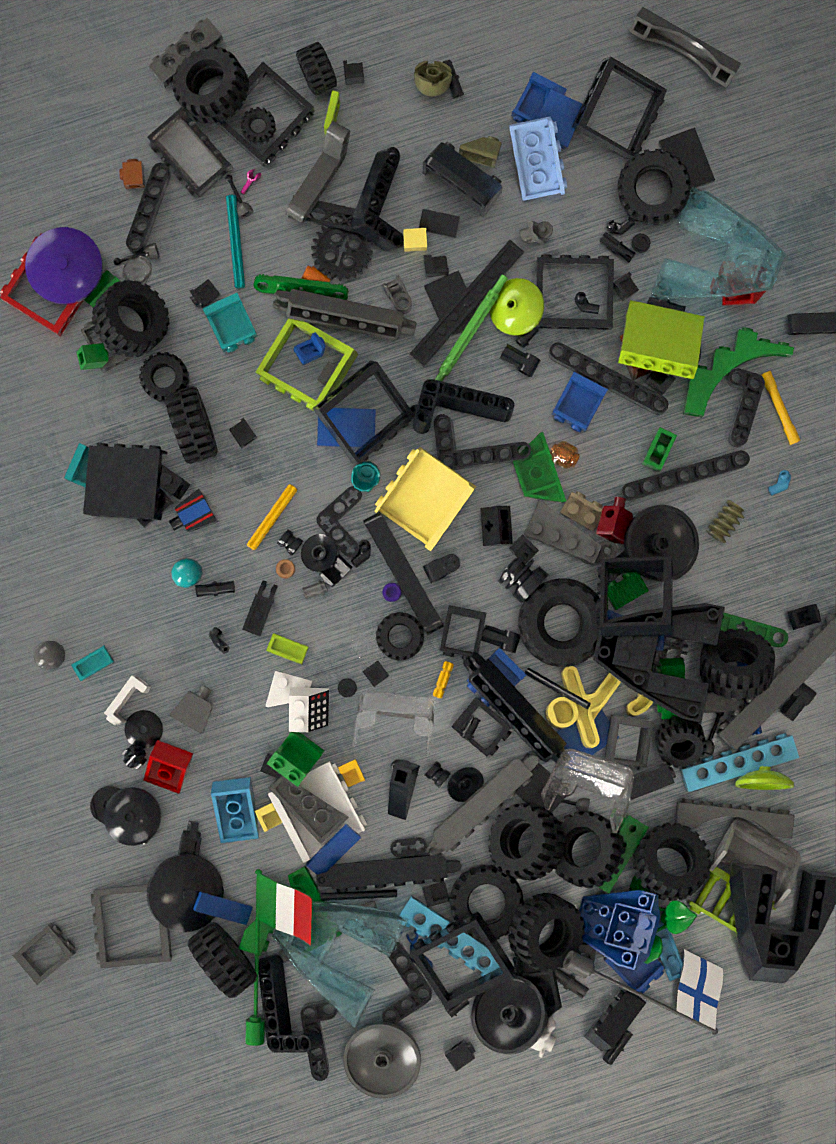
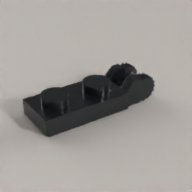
[242,580,278,636]

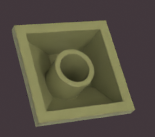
[459,136,502,168]

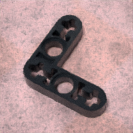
[316,486,362,558]

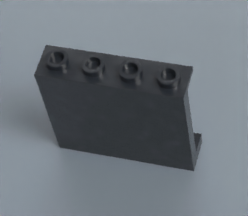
[83,443,168,521]

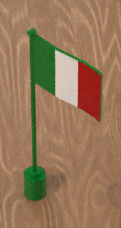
[245,869,313,1046]

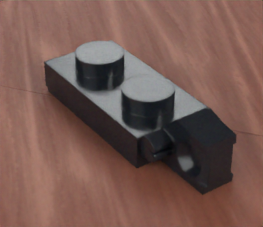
[178,821,202,856]

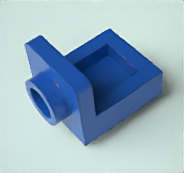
[293,332,326,365]

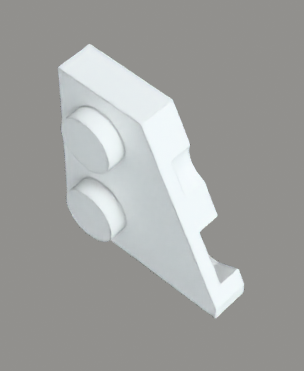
[265,671,312,707]

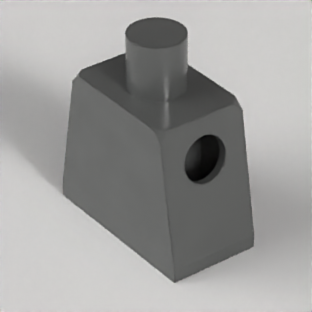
[169,685,214,734]

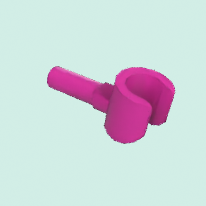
[241,169,261,194]

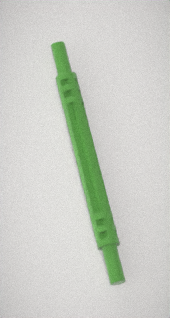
[435,274,508,381]

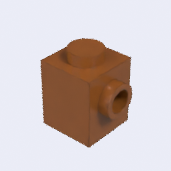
[119,159,145,189]

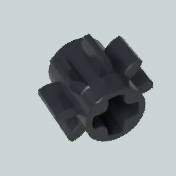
[122,744,147,769]

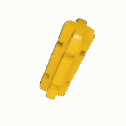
[433,661,454,698]

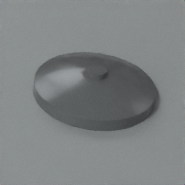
[343,1022,421,1099]

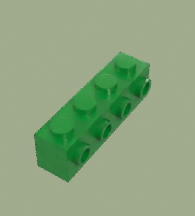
[599,814,649,893]

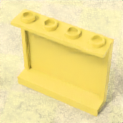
[375,447,477,551]

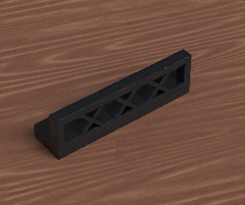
[288,195,360,234]

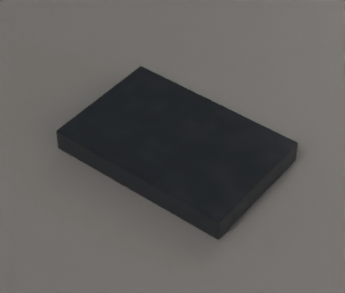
[659,127,715,190]
[424,270,476,337]
[516,753,571,813]

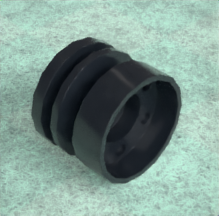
[498,552,549,603]

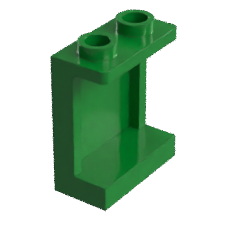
[267,732,325,787]

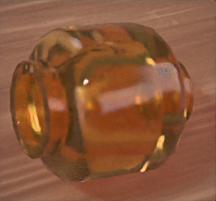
[550,441,580,469]

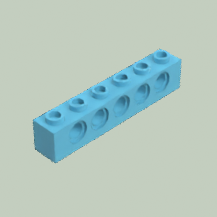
[680,733,799,792]
[398,896,500,976]

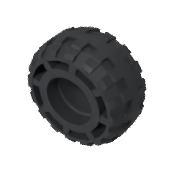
[518,578,600,667]

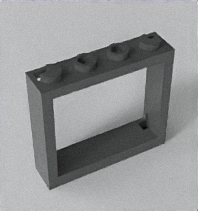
[91,884,172,969]

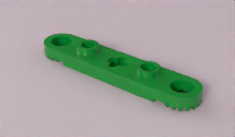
[253,274,349,300]
[721,613,789,648]

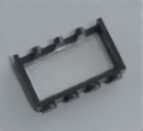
[147,107,234,197]

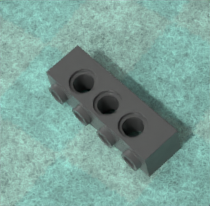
[149,18,223,88]

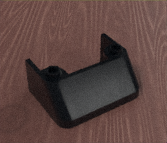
[422,141,503,218]

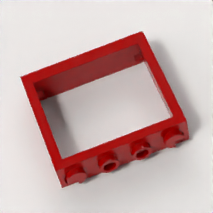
[0,233,84,337]

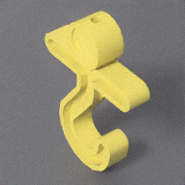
[545,666,653,748]

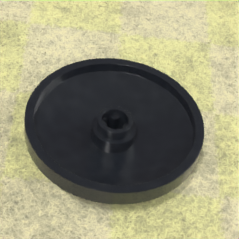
[624,505,699,582]
[147,854,224,932]
[471,975,547,1055]

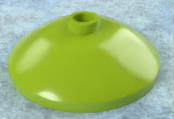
[490,278,544,336]
[735,766,794,790]

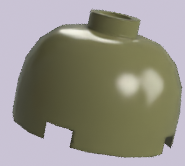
[414,61,452,97]

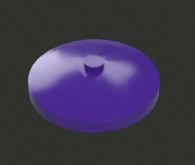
[25,227,103,304]

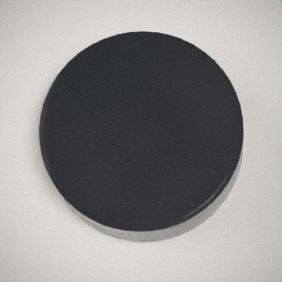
[338,678,357,697]

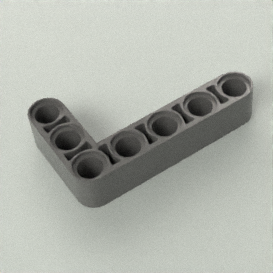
[286,121,350,223]

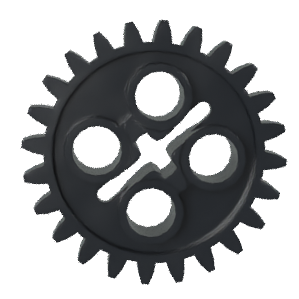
[311,219,373,281]

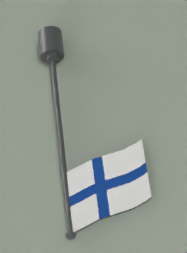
[563,949,723,1035]

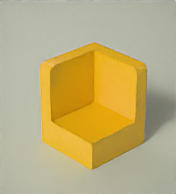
[338,759,365,787]

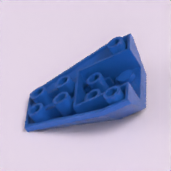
[579,890,660,971]

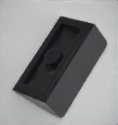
[419,209,460,238]

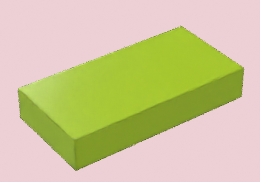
[266,633,309,665]

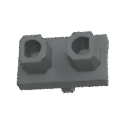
[520,221,553,244]

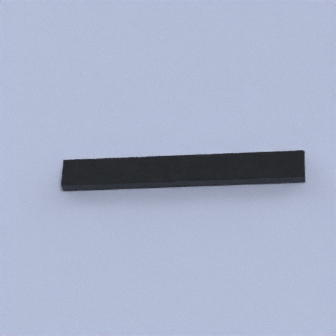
[410,240,524,367]

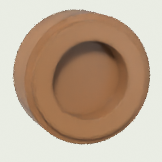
[276,559,295,579]

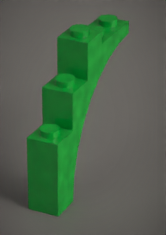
[683,327,794,418]

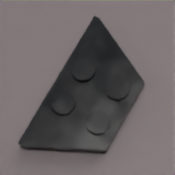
[513,956,562,1018]

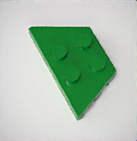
[513,432,566,503]

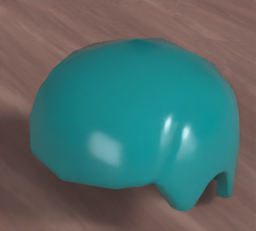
[351,461,380,492]
[171,558,203,588]

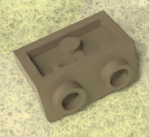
[560,491,603,532]

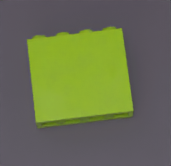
[618,300,705,379]

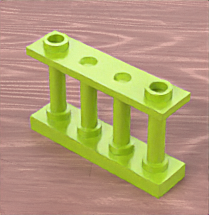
[687,866,776,933]

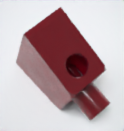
[596,497,633,544]

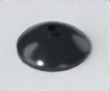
[104,787,161,846]

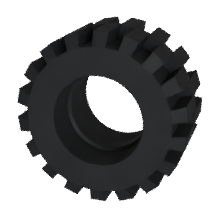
[296,41,337,95]
[139,352,189,402]
[376,612,424,660]
[655,716,707,768]

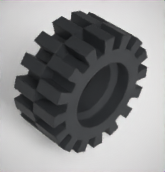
[241,107,276,145]

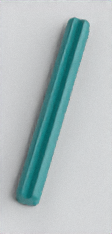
[226,195,245,289]

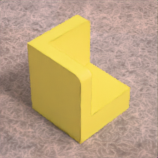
[403,228,427,252]
[255,803,282,832]

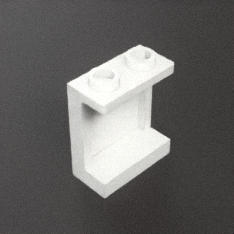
[104,675,152,725]

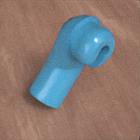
[768,470,791,496]

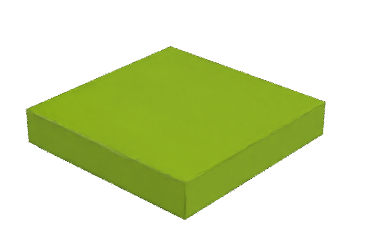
[324,91,341,135]

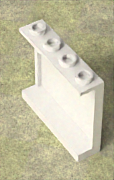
[268,761,367,863]

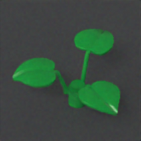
[629,875,697,964]

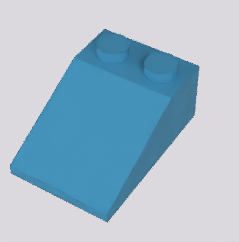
[211,777,259,843]

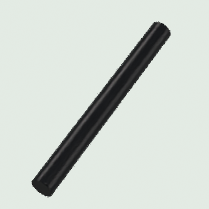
[525,668,591,709]
[320,890,397,901]

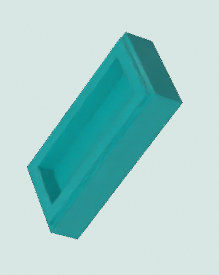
[71,645,114,681]

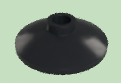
[301,534,337,572]
[124,710,163,749]
[447,767,484,802]

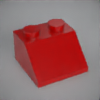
[143,740,193,794]

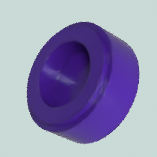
[382,583,402,602]

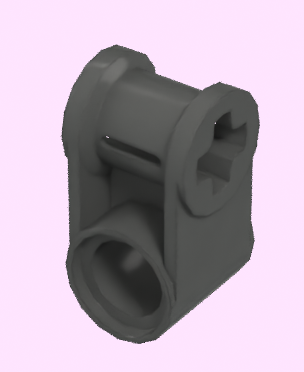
[382,275,412,314]

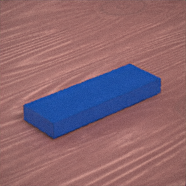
[306,824,361,875]
[193,891,253,925]

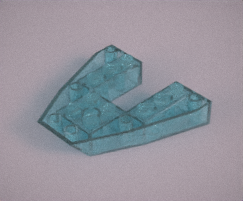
[651,187,786,300]
[272,902,409,1028]

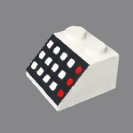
[289,687,329,732]

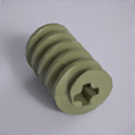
[706,500,745,543]

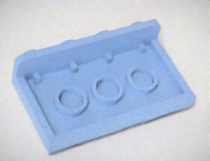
[509,117,567,201]

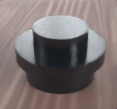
[631,233,651,253]

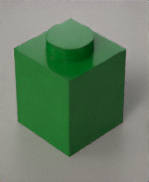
[76,343,109,370]

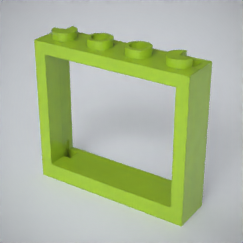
[255,318,358,412]

